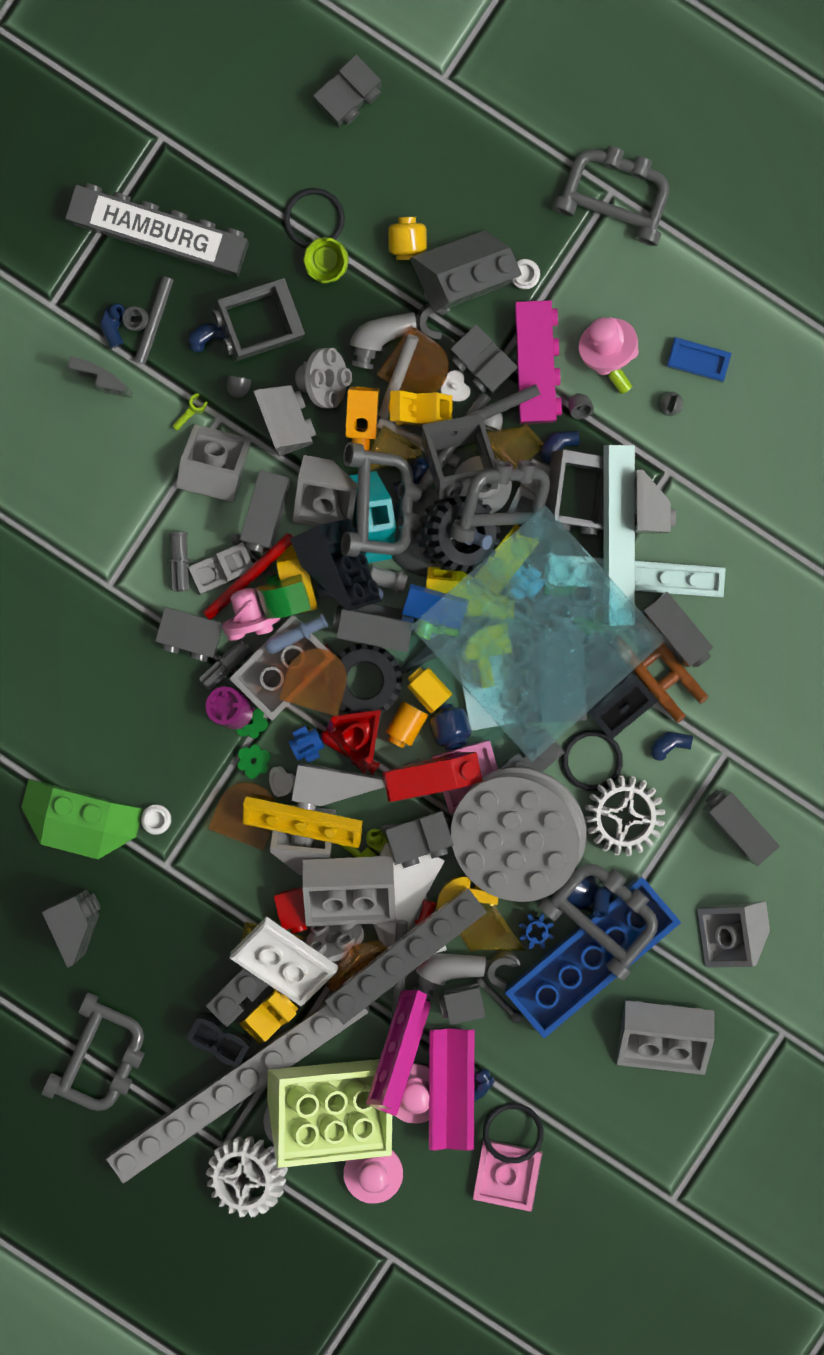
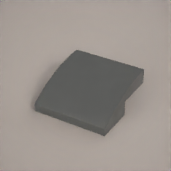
[68,356,133,398]

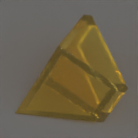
[486,424,543,469]
[370,425,422,471]
[460,904,526,952]

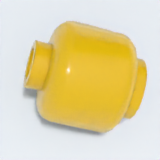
[388,217,427,260]

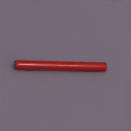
[203,532,293,620]

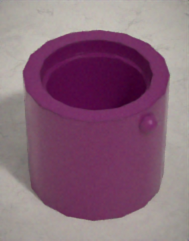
[205,686,255,730]

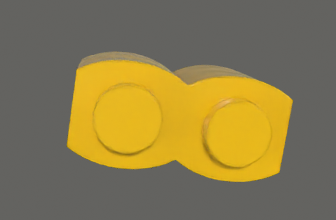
[407,667,453,713]

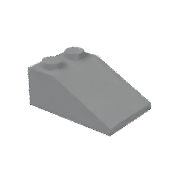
[254,385,316,456]
[292,763,385,810]

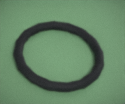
[283,188,345,248]
[562,730,623,791]
[483,1103,544,1164]

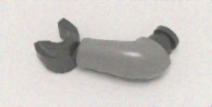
[350,303,450,369]
[412,950,522,1000]

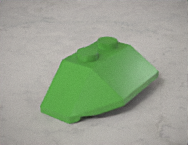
[21,779,144,859]

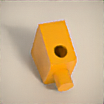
[346,386,380,451]

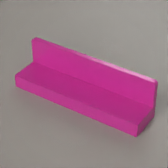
[366,990,431,1116]
[429,1028,475,1151]

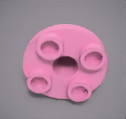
[579,317,639,375]
[222,588,281,641]
[396,1063,429,1124]
[344,1150,403,1203]

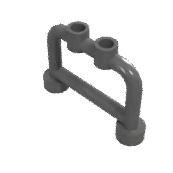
[551,146,670,246]
[340,442,422,557]
[450,460,550,543]
[537,864,658,981]
[41,992,145,1111]

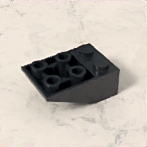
[290,519,382,611]
[584,631,658,740]

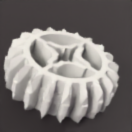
[585,775,665,856]
[206,1136,286,1218]

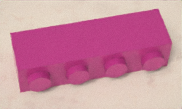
[515,300,562,424]

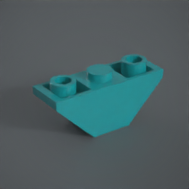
[350,471,396,563]

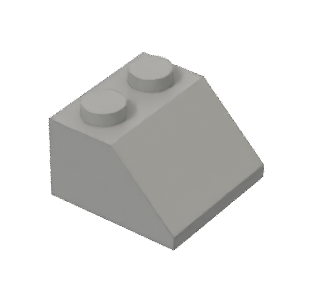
[176,424,252,502]

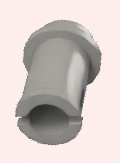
[371,565,409,594]

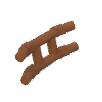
[610,616,709,723]

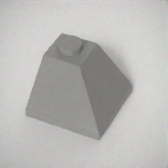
[293,455,358,526]
[635,470,676,534]
[270,804,336,875]
[697,901,770,968]

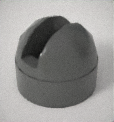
[123,306,149,331]
[226,376,251,398]
[659,392,683,416]
[568,393,594,419]

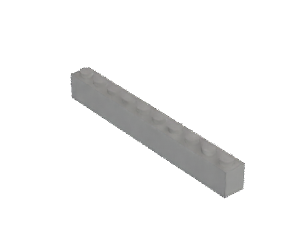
[106,1002,369,1183]

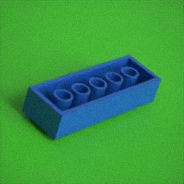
[504,874,681,1038]

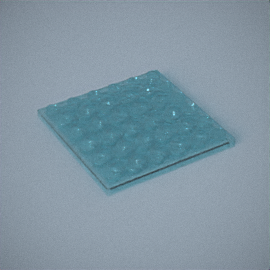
[410,505,666,762]

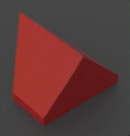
[326,710,381,775]

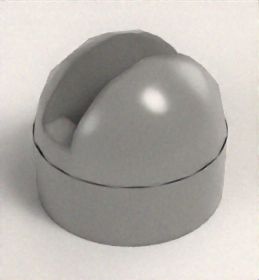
[483,413,503,432]

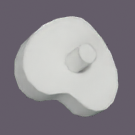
[441,370,470,402]
[269,766,296,797]

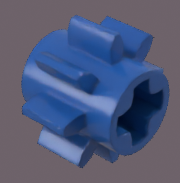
[288,725,325,763]
[519,913,554,949]

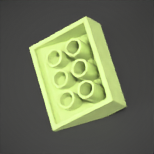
[267,1059,392,1168]

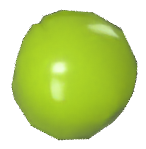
[303,237,349,283]

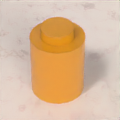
[386,701,428,748]

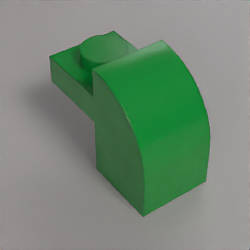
[256,574,311,619]

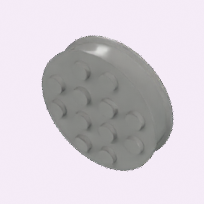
[451,767,587,902]

